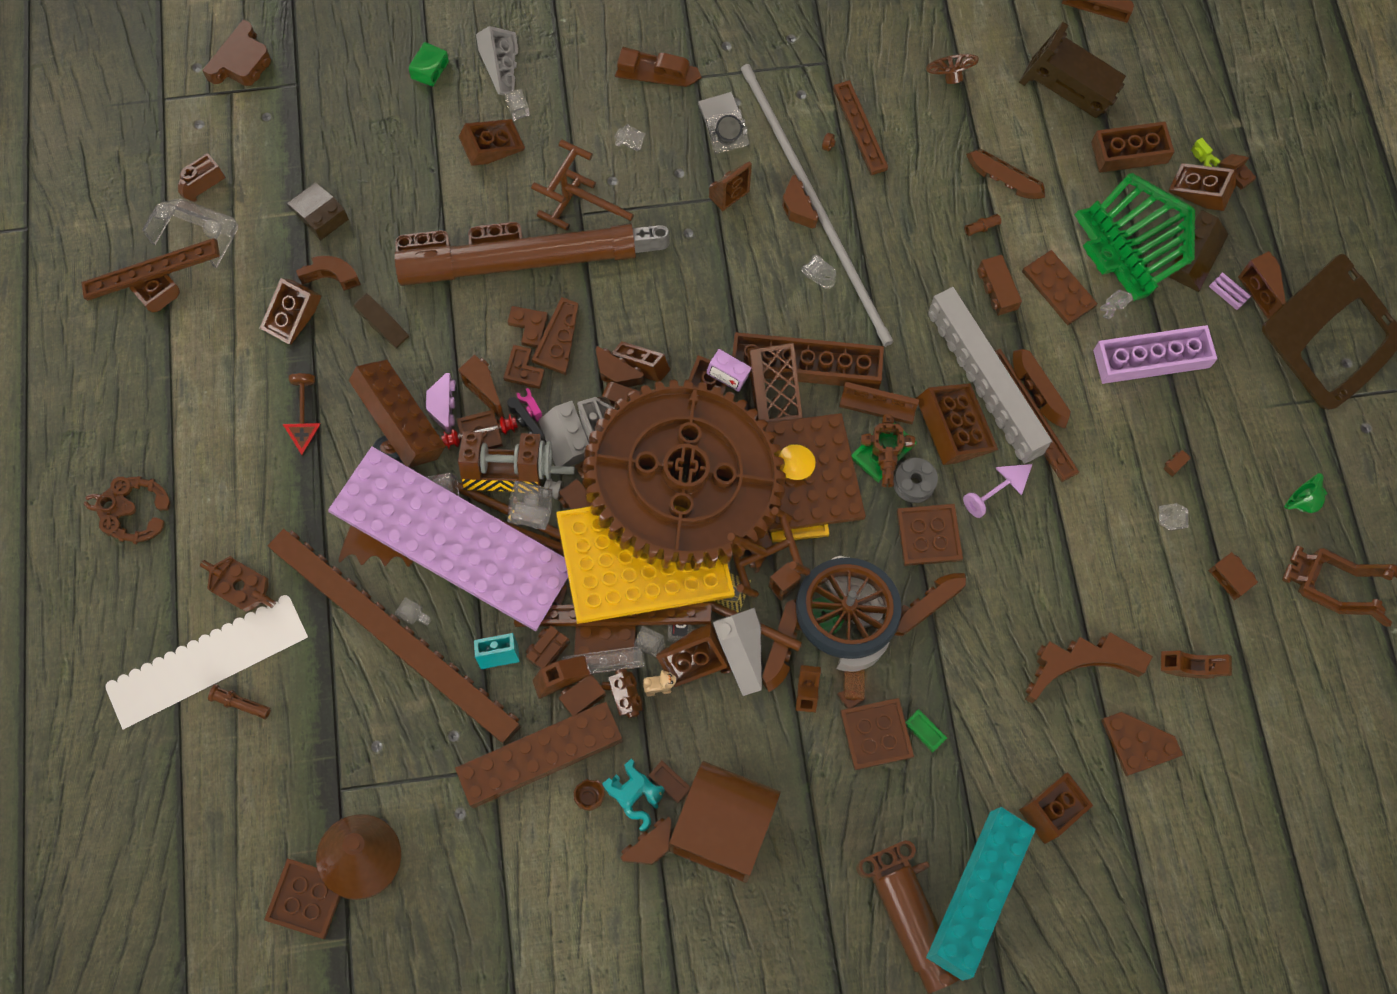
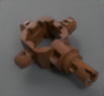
[861,414,915,488]

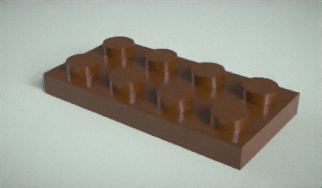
[1022,250,1098,325]

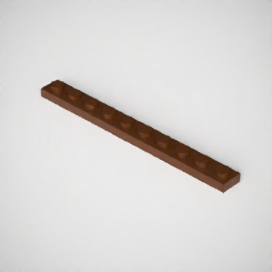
[514,603,712,627]

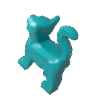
[602,759,665,832]

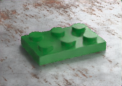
[851,422,917,483]

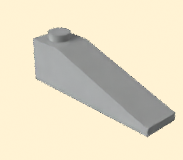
[713,608,762,696]

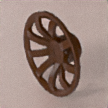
[926,54,979,84]

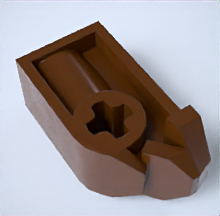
[178,153,226,202]

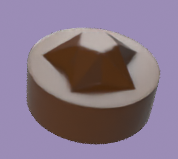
[822,133,836,152]

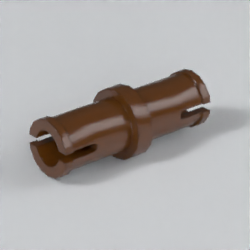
[964,214,1002,236]

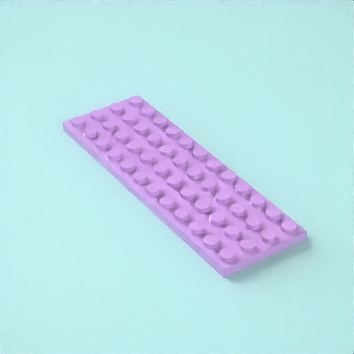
[328,446,568,631]

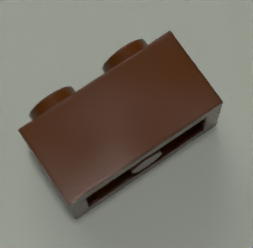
[1164,450,1191,477]

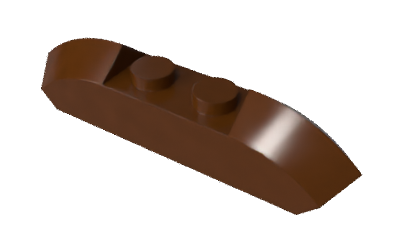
[966,149,1045,199]
[1013,349,1071,428]
[894,573,966,637]
[762,599,802,692]

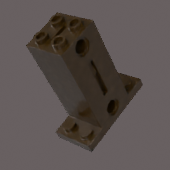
[1019,22,1126,118]

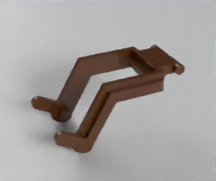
[1282,546,1397,627]

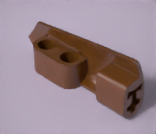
[615,47,702,87]

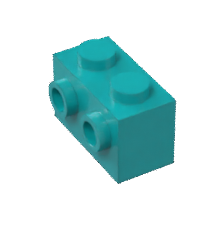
[474,633,520,669]

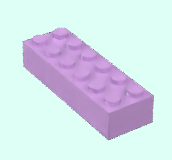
[1093,325,1217,384]

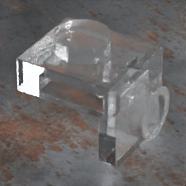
[615,124,645,151]

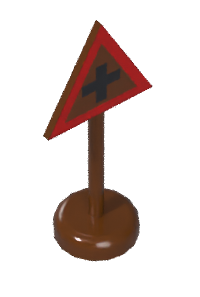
[283,373,321,455]

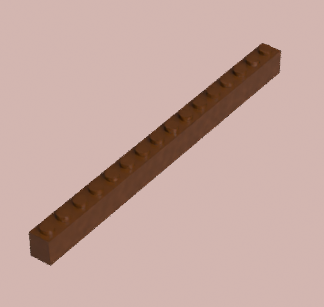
[267,528,521,745]

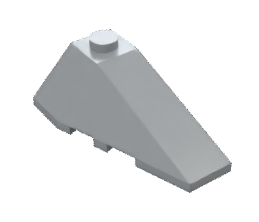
[476,26,518,97]

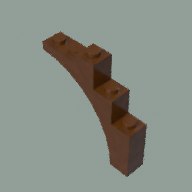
[1025,632,1153,703]

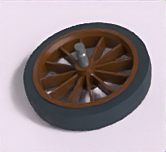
[796,558,901,659]

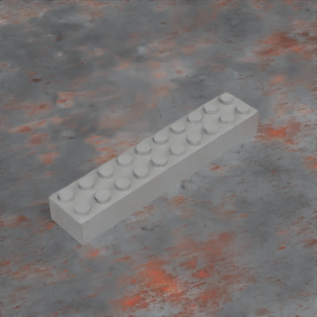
[928,287,1052,464]

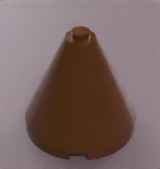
[316,814,402,900]

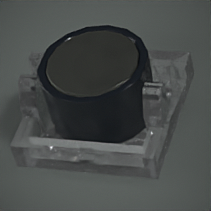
[705,109,749,154]

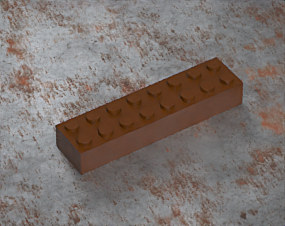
[732,332,884,389]
[455,702,623,809]

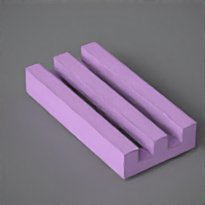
[1209,272,1250,310]

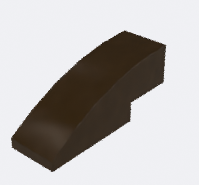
[353,293,409,349]

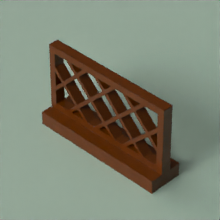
[747,343,802,423]

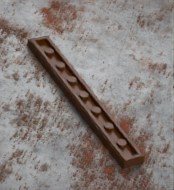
[81,238,220,301]
[995,349,1079,482]

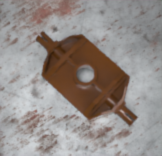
[200,556,276,612]

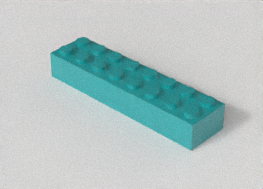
[926,807,1036,981]

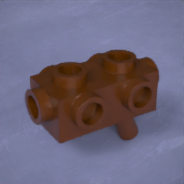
[601,668,643,718]

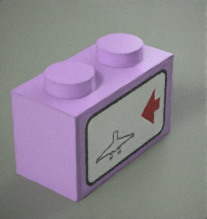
[706,349,752,392]

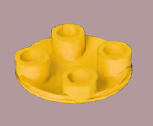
[779,445,815,480]

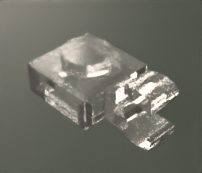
[1100,290,1133,319]
[395,598,432,626]

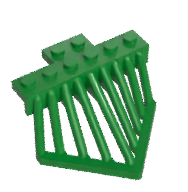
[1074,173,1195,301]

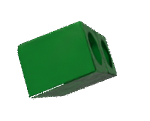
[409,42,449,87]

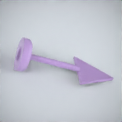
[963,464,1032,518]

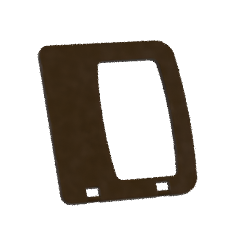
[1262,254,1397,410]

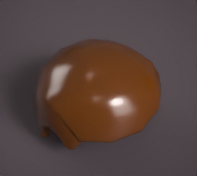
[573,779,605,811]

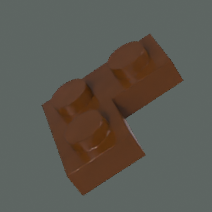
[508,306,548,348]
[503,345,545,389]

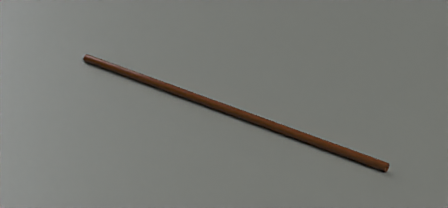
[434,473,802,651]

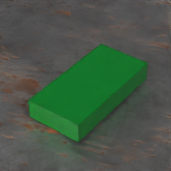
[905,709,947,753]

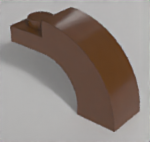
[296,256,361,291]
[1161,651,1232,679]

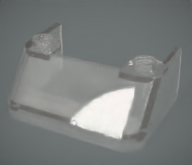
[142,198,238,268]

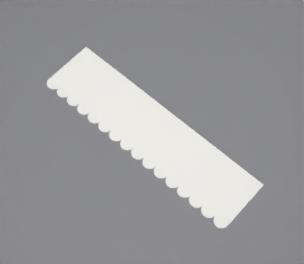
[106,595,308,729]

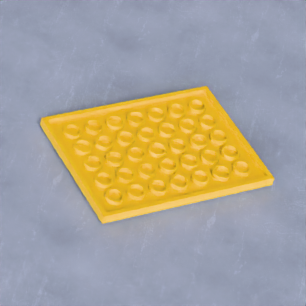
[556,506,735,624]

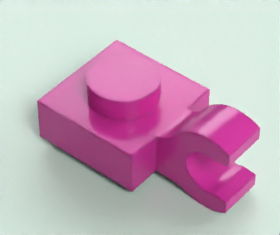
[517,388,542,422]

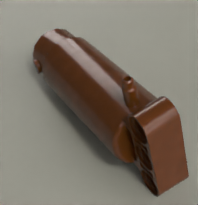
[856,840,960,994]

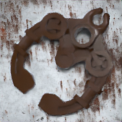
[84,476,171,545]

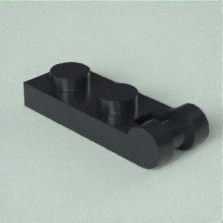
[507,397,546,442]

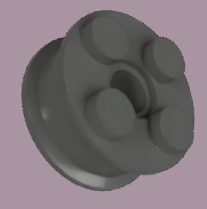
[894,458,938,503]

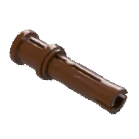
[208,684,271,720]

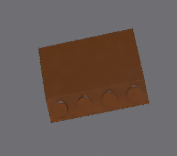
[916,383,998,465]

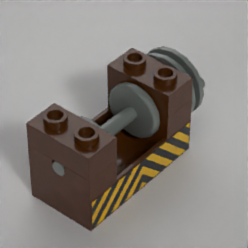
[458,431,575,493]

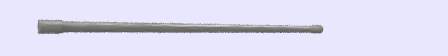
[741,64,894,347]

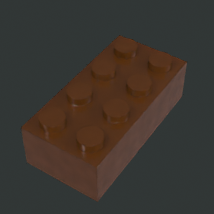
[1091,121,1174,173]

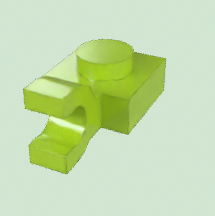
[1191,138,1220,167]

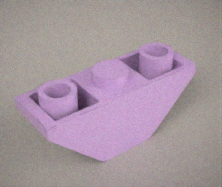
[426,373,455,433]

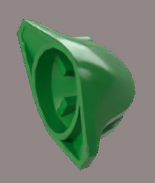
[1284,473,1327,513]

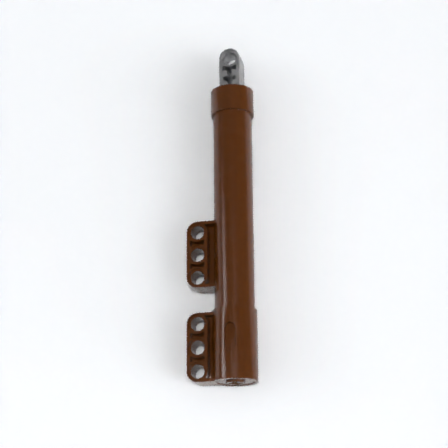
[395,222,669,286]

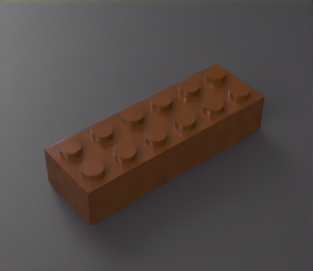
[349,360,446,468]

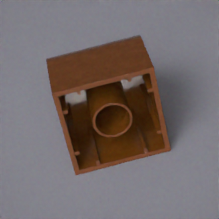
[669,761,781,883]

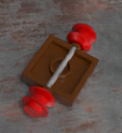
[441,410,518,449]

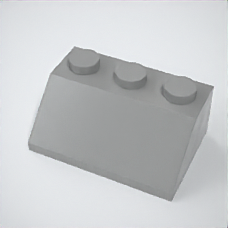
[538,401,589,467]

